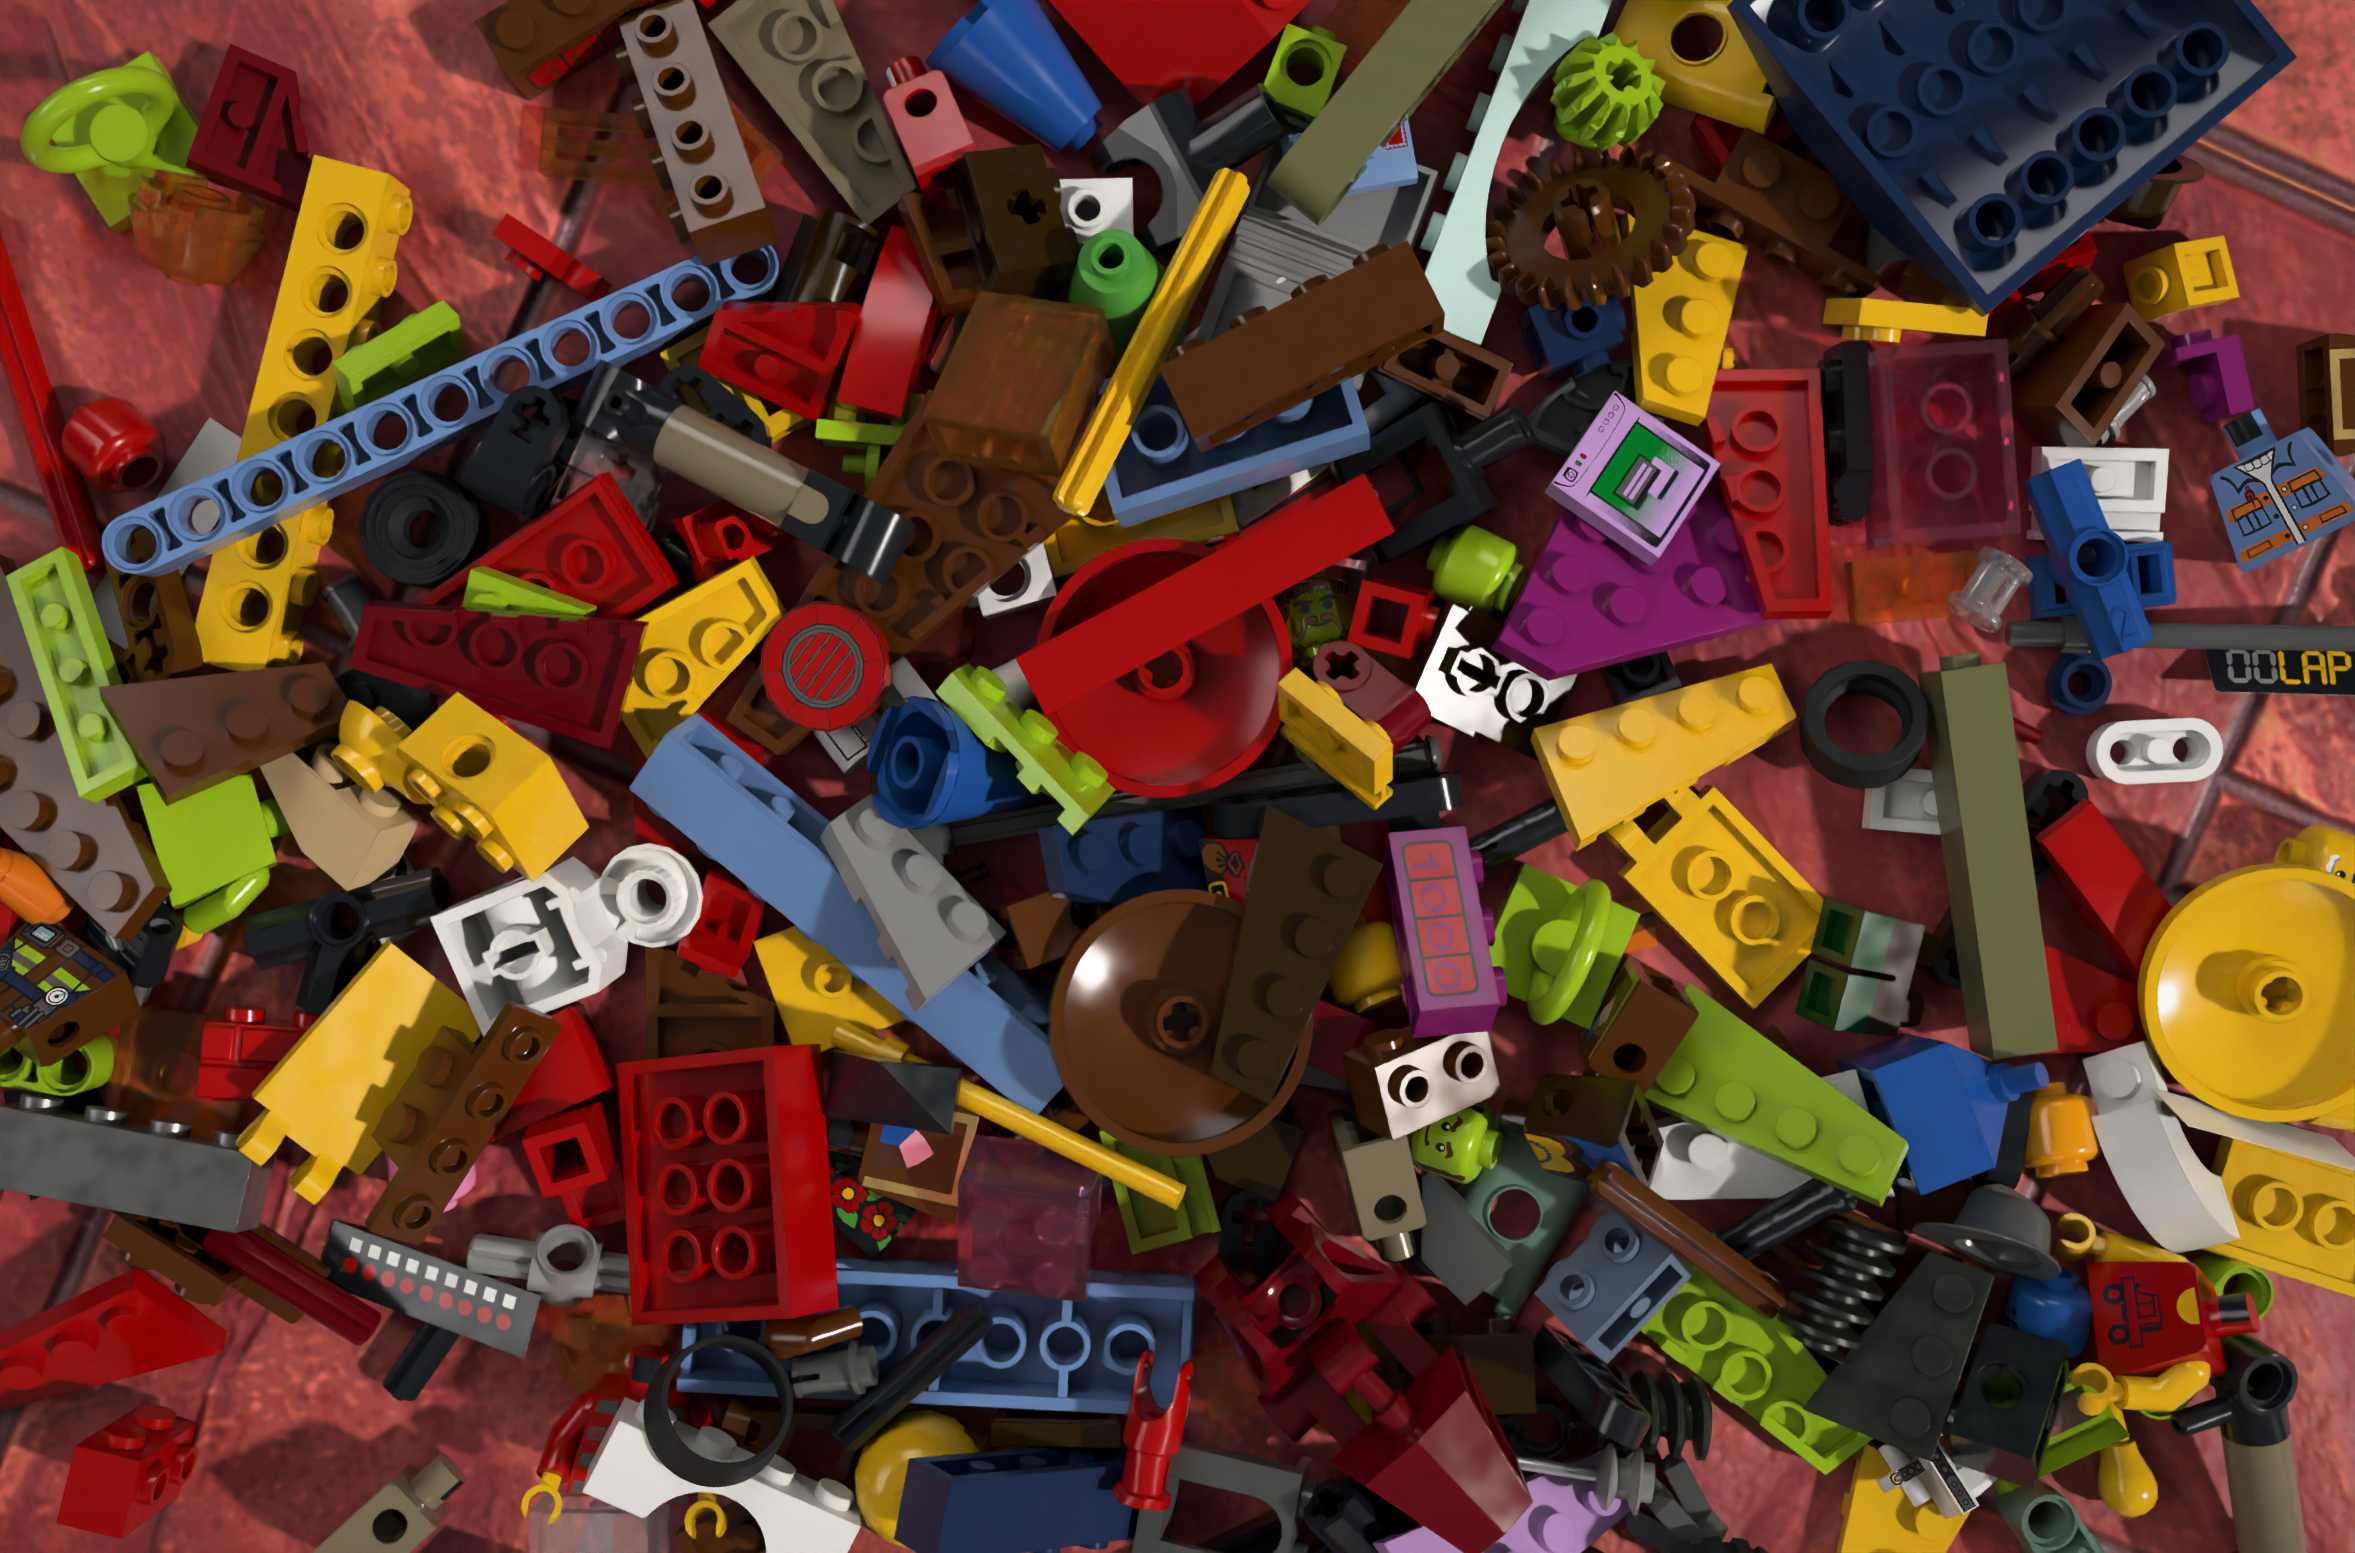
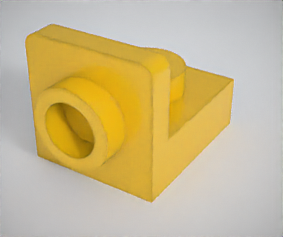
[2123,235,2240,322]

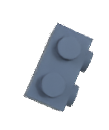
[1534,1211,1696,1364]

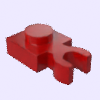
[493,213,612,302]

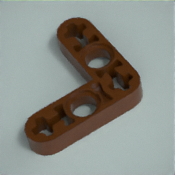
[104,528,203,684]

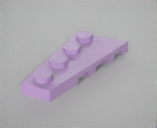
[1373,1450,1631,1553]

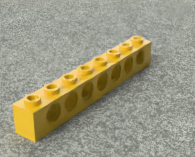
[195,155,413,672]

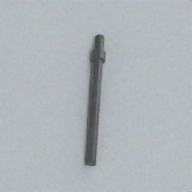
[2005,615,2355,654]

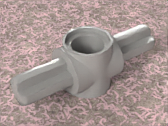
[467,1224,630,1307]

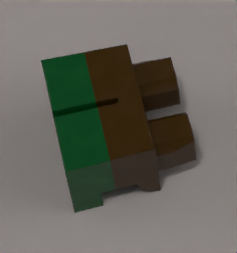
[1795,897,1941,1038]

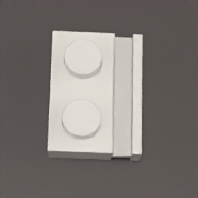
[2027,447,2169,542]

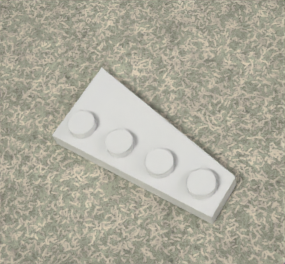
[1650,1069,1895,1200]

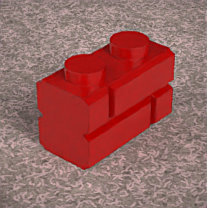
[197,1005,320,1104]

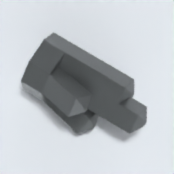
[1616,1448,1729,1553]

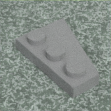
[820,795,1007,1013]

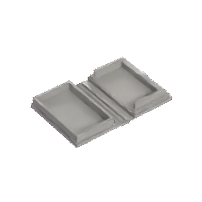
[1195,114,1440,394]

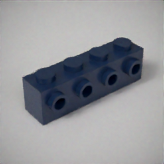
[894,1447,1139,1553]

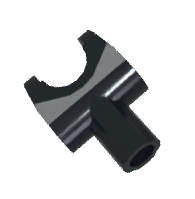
[1089,83,1290,257]

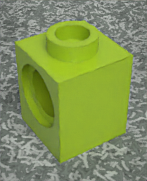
[1264,23,1347,124]

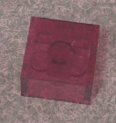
[958,1134,1102,1303]

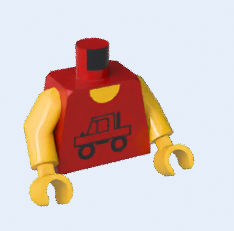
[2055,1213,2260,1416]

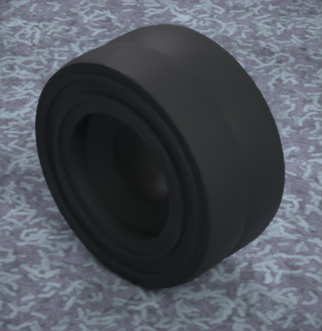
[360,470,489,589]

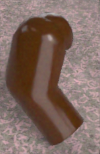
[763,1304,863,1360]

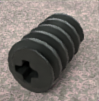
[1777,1218,1907,1366]
[1571,1367,1713,1461]

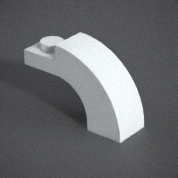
[2082,1041,2241,1254]

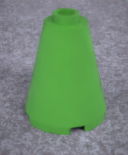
[1062,229,1188,378]

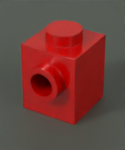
[1347,574,1442,659]

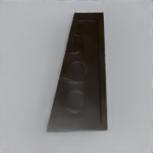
[1205,805,1383,1104]

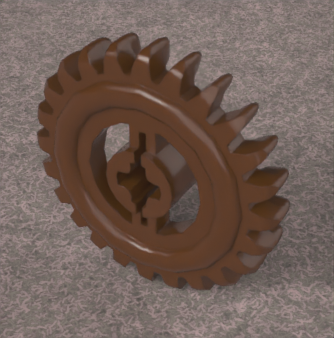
[1485,144,1696,311]

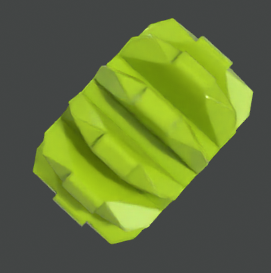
[1550,32,1666,152]

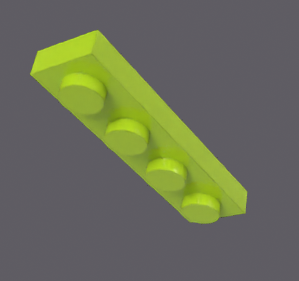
[6,546,148,803]

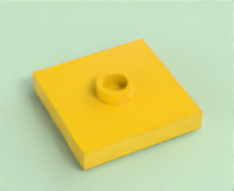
[753,925,906,1052]

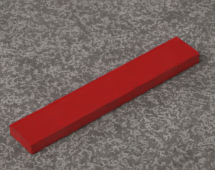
[1015,473,1395,716]

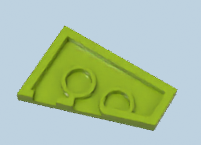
[936,663,1116,836]

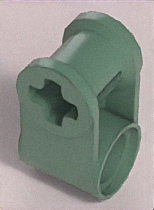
[1996,1478,2106,1553]

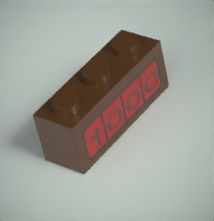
[474,0,671,101]

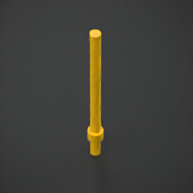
[831,1021,1186,1210]

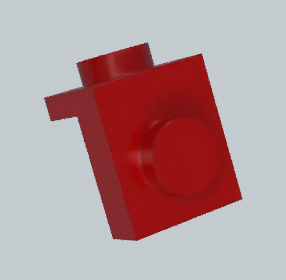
[676,863,769,977]

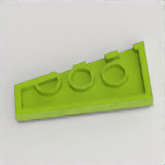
[1643,982,1909,1207]
[1640,1231,1874,1475]

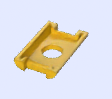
[1613,0,1776,135]

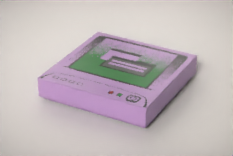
[1544,391,1721,566]

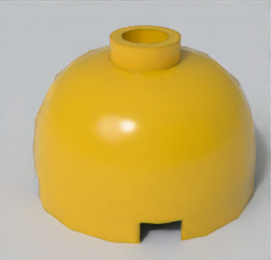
[855,1410,981,1549]

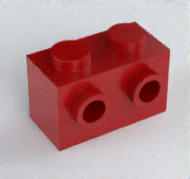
[56,1405,198,1539]

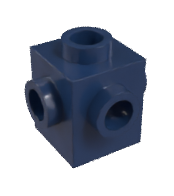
[1518,295,1626,380]

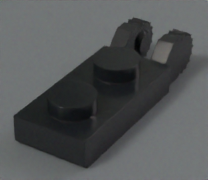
[1817,340,1873,527]

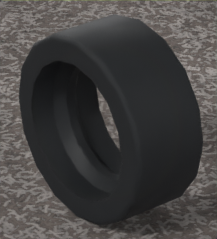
[1799,660,1930,789]

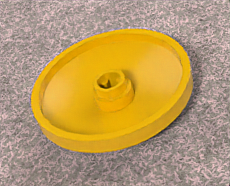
[2137,863,2355,1122]

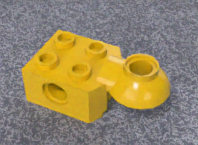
[330,691,589,882]

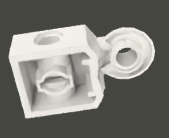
[430,843,704,1037]

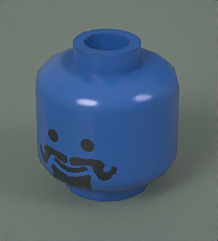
[2000,1266,2093,1359]

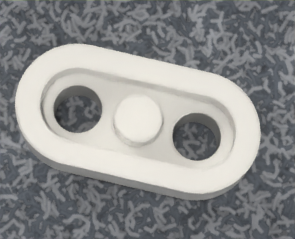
[2086,718,2223,784]

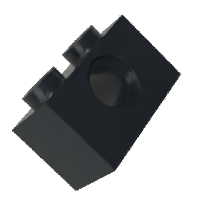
[1942,1321,2069,1489]

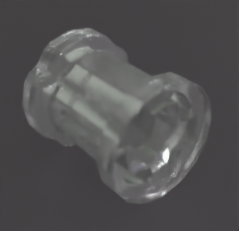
[1946,547,2033,633]

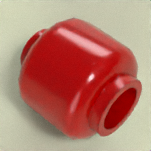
[61,397,167,494]

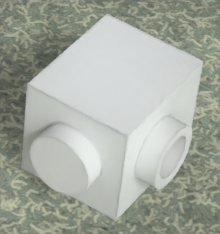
[1059,178,1134,253]

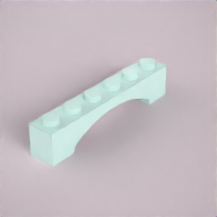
[1420,0,1612,346]

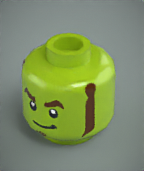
[1406,1102,1503,1184]

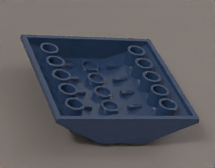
[1727,0,2297,317]

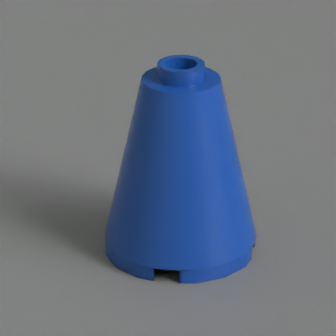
[925,0,1103,153]
[867,696,1044,829]

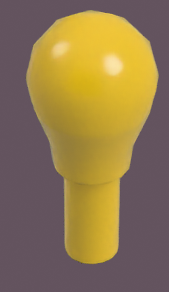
[2098,1402,2158,1518]

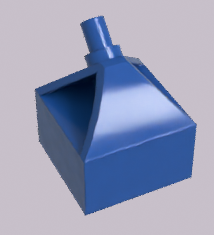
[1835,1033,2049,1196]

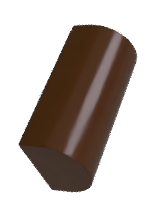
[1370,330,1514,422]

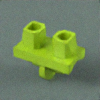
[815,387,925,491]

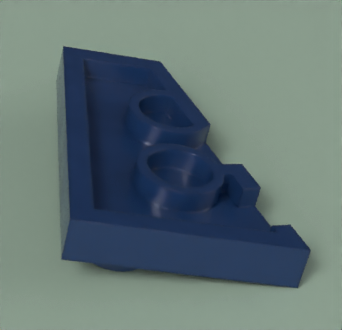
[1038,806,1209,910]

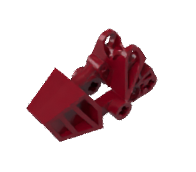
[1194,1187,1533,1553]

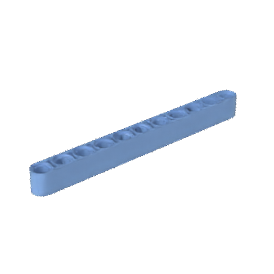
[101,245,779,577]

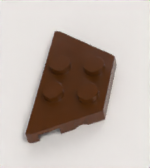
[645,946,778,1060]

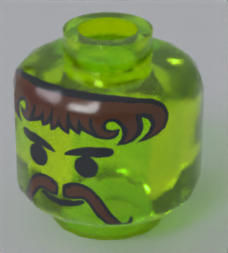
[1273,570,1355,668]

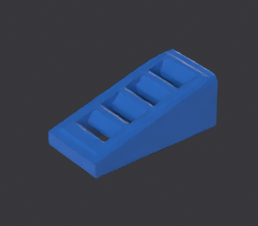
[2025,540,2177,620]

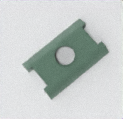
[1412,1098,1591,1320]

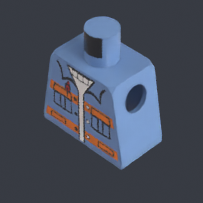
[2210,408,2355,574]

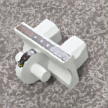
[1877,1433,1997,1520]

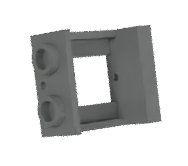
[1132,1428,1319,1553]

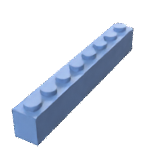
[629,712,1063,1114]

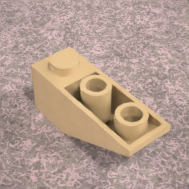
[260,737,422,891]

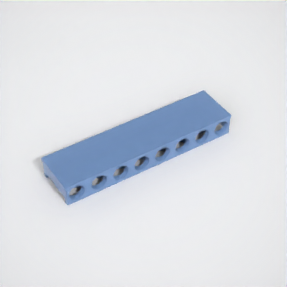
[676,1256,1196,1417]

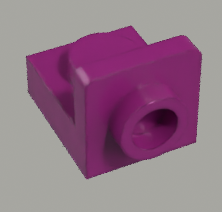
[2152,329,2255,425]

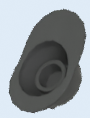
[1912,1184,2062,1280]

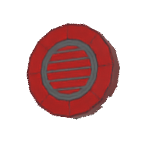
[760,601,892,732]

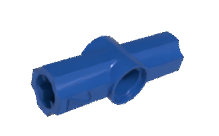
[2021,458,2154,660]

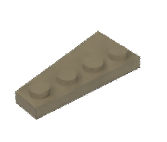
[707,0,919,229]

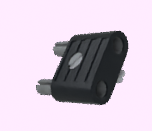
[82,895,183,1006]

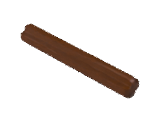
[1587,1160,1788,1319]

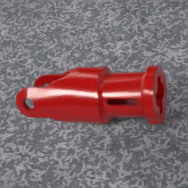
[1112,1349,1194,1511]

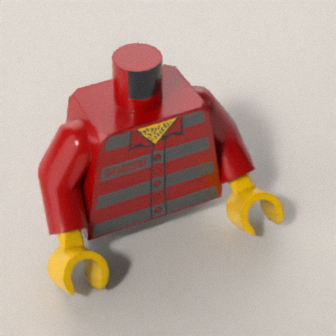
[521,1344,728,1539]

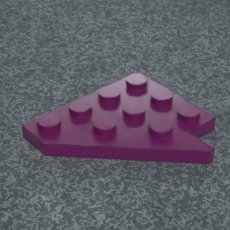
[1491,492,1782,681]

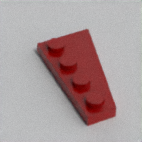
[1701,368,1833,619]
[0,1267,227,1411]

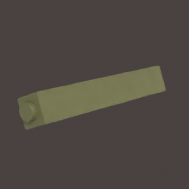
[1918,652,2058,1060]

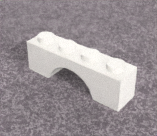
[582,1397,861,1553]

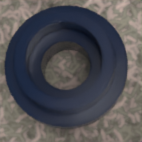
[2045,653,2112,715]

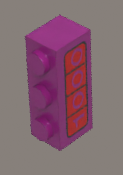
[1382,826,1507,1038]

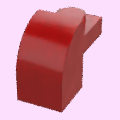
[521,1102,626,1231]

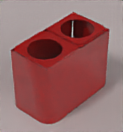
[487,1004,618,1145]

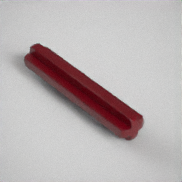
[202,1229,382,1346]

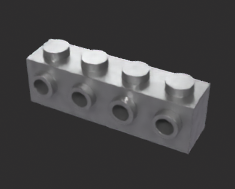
[0,1093,277,1233]

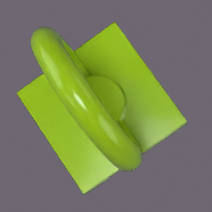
[20,51,209,233]
[1489,862,1640,1030]

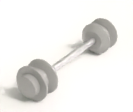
[1515,1443,1655,1515]

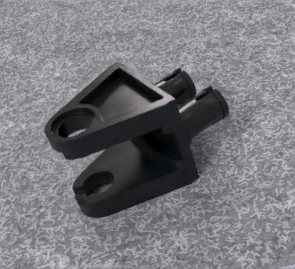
[1327,403,1538,567]

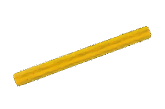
[1053,167,1250,517]

